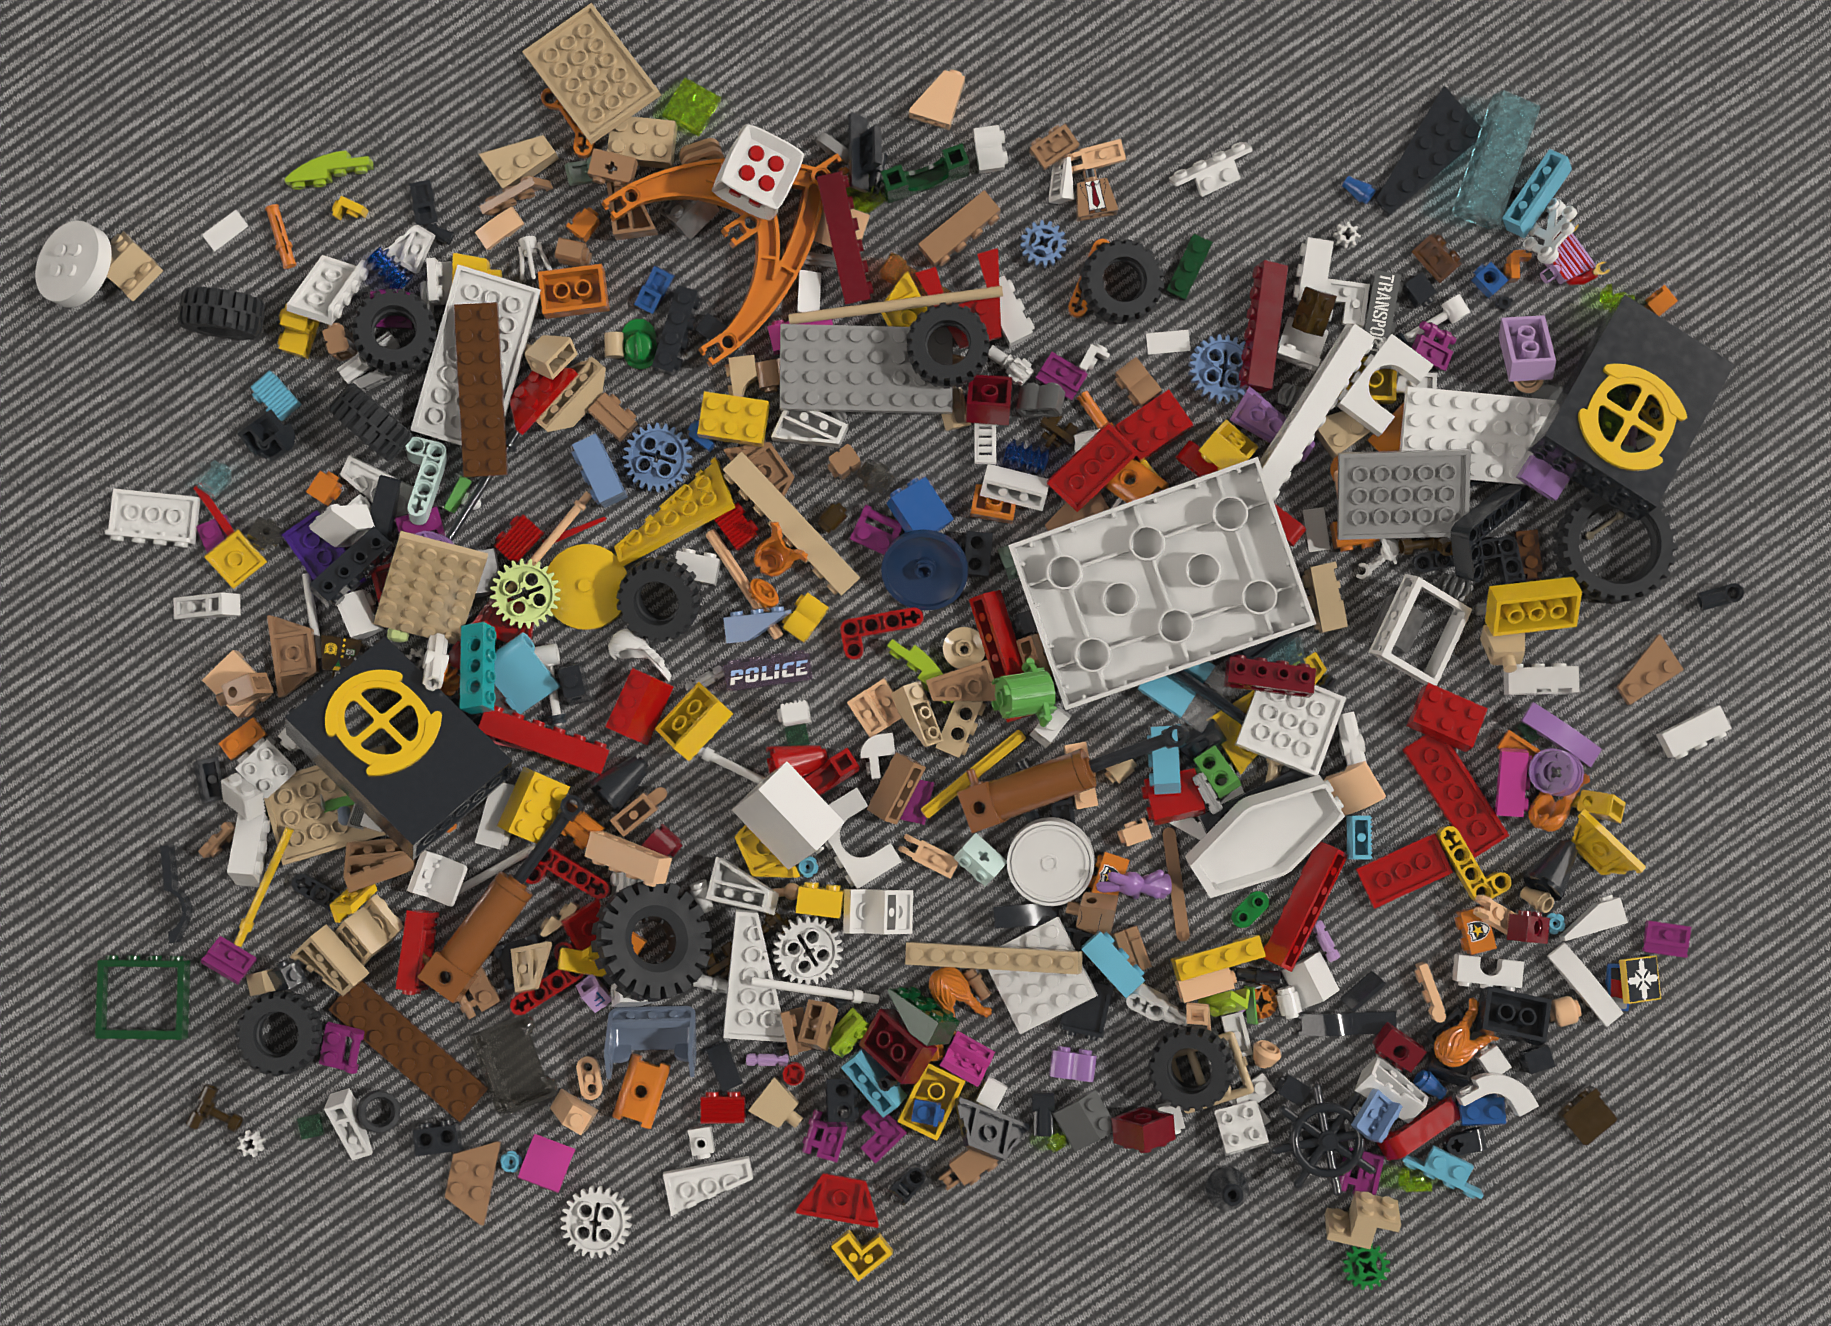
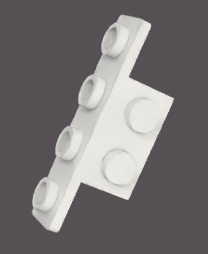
[1169,142,1253,197]

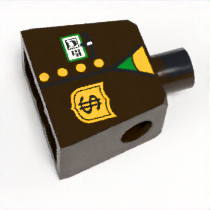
[321,635,367,679]

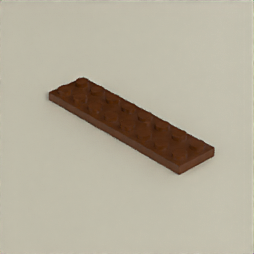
[454,302,508,478]
[329,980,489,1122]

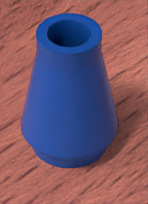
[1342,176,1375,204]
[1413,1069,1447,1099]

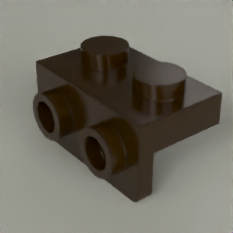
[1292,286,1337,337]

